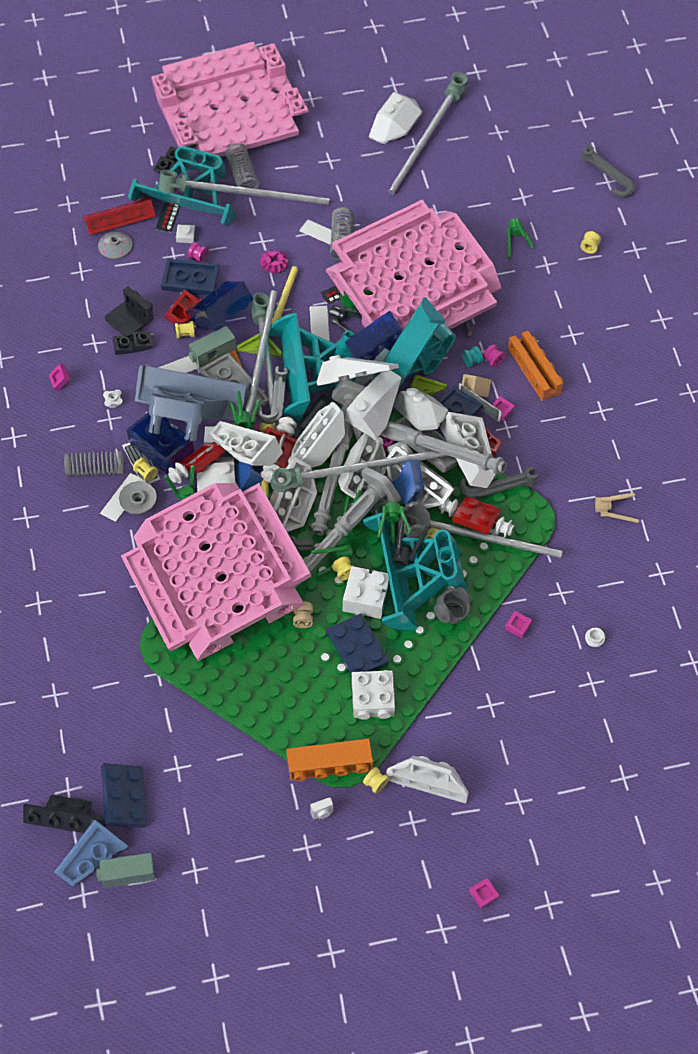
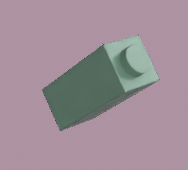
[188,326,237,368]
[96,853,155,888]

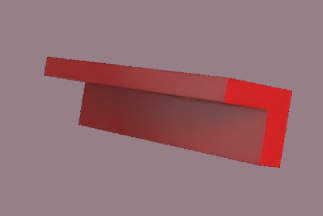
[82,198,155,235]

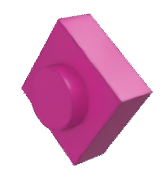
[49,364,70,390]
[492,396,515,421]
[505,611,532,638]
[469,878,499,909]

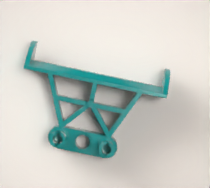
[128,146,236,227]
[369,297,456,389]
[269,313,356,422]
[363,512,468,630]

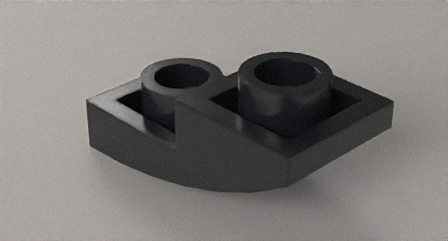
[153,146,178,173]
[112,332,153,355]

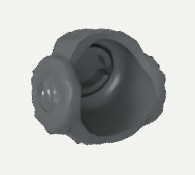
[397,502,431,538]
[434,587,471,624]

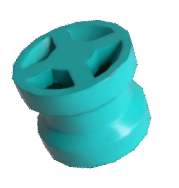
[462,346,483,368]

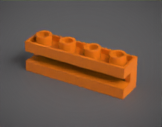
[508,330,564,401]
[286,739,373,781]

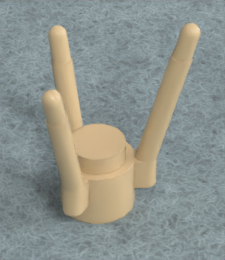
[595,493,639,523]

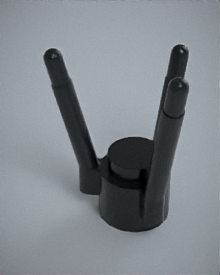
[329,305,362,339]
[393,520,430,565]

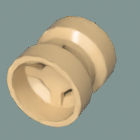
[293,601,313,628]

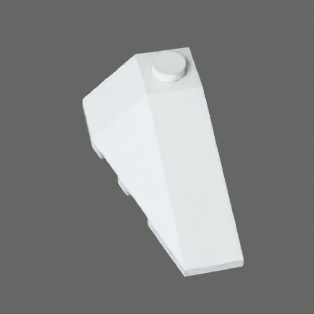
[317,355,399,386]
[345,370,402,440]
[209,421,283,466]

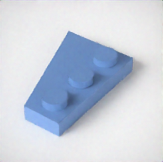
[54,820,128,886]

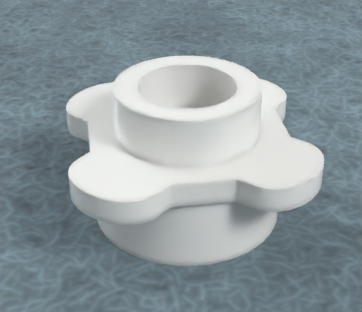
[103,390,123,408]

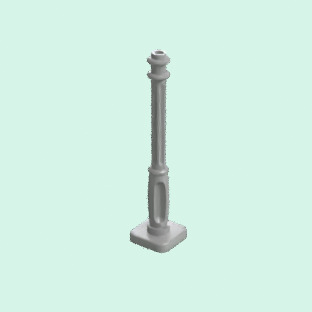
[311,380,366,536]
[352,421,507,474]
[291,467,401,588]

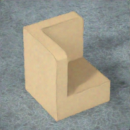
[462,374,491,397]

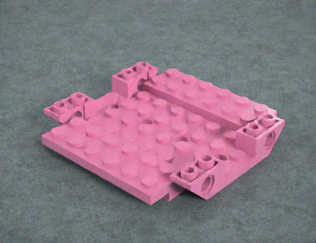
[151,42,308,157]
[326,200,502,350]
[121,483,312,661]

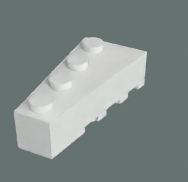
[440,412,496,488]

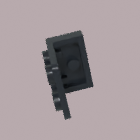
[105,286,154,337]

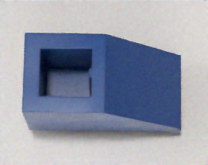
[392,459,424,505]
[234,462,264,492]

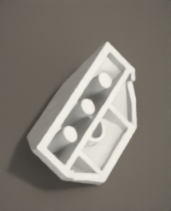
[369,92,422,144]
[393,388,448,431]
[288,402,345,468]
[338,433,387,499]
[387,445,455,509]
[197,456,235,492]
[269,457,317,532]
[386,756,468,804]

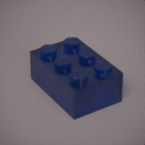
[187,281,254,330]
[345,310,405,361]
[127,412,194,474]

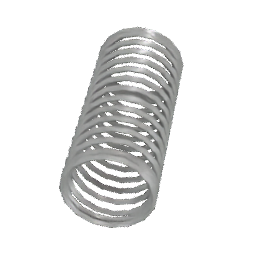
[226,143,259,189]
[330,207,354,261]
[64,451,124,477]

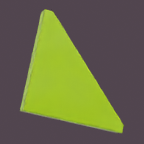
[236,333,282,357]
[410,375,447,396]

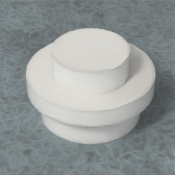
[585,628,605,647]

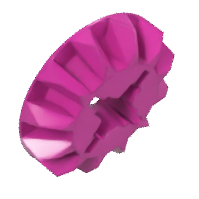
[260,249,288,273]

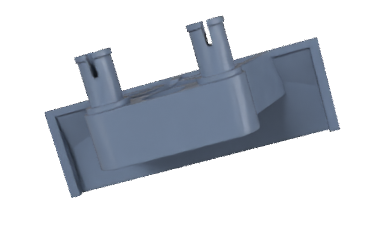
[135,364,251,441]

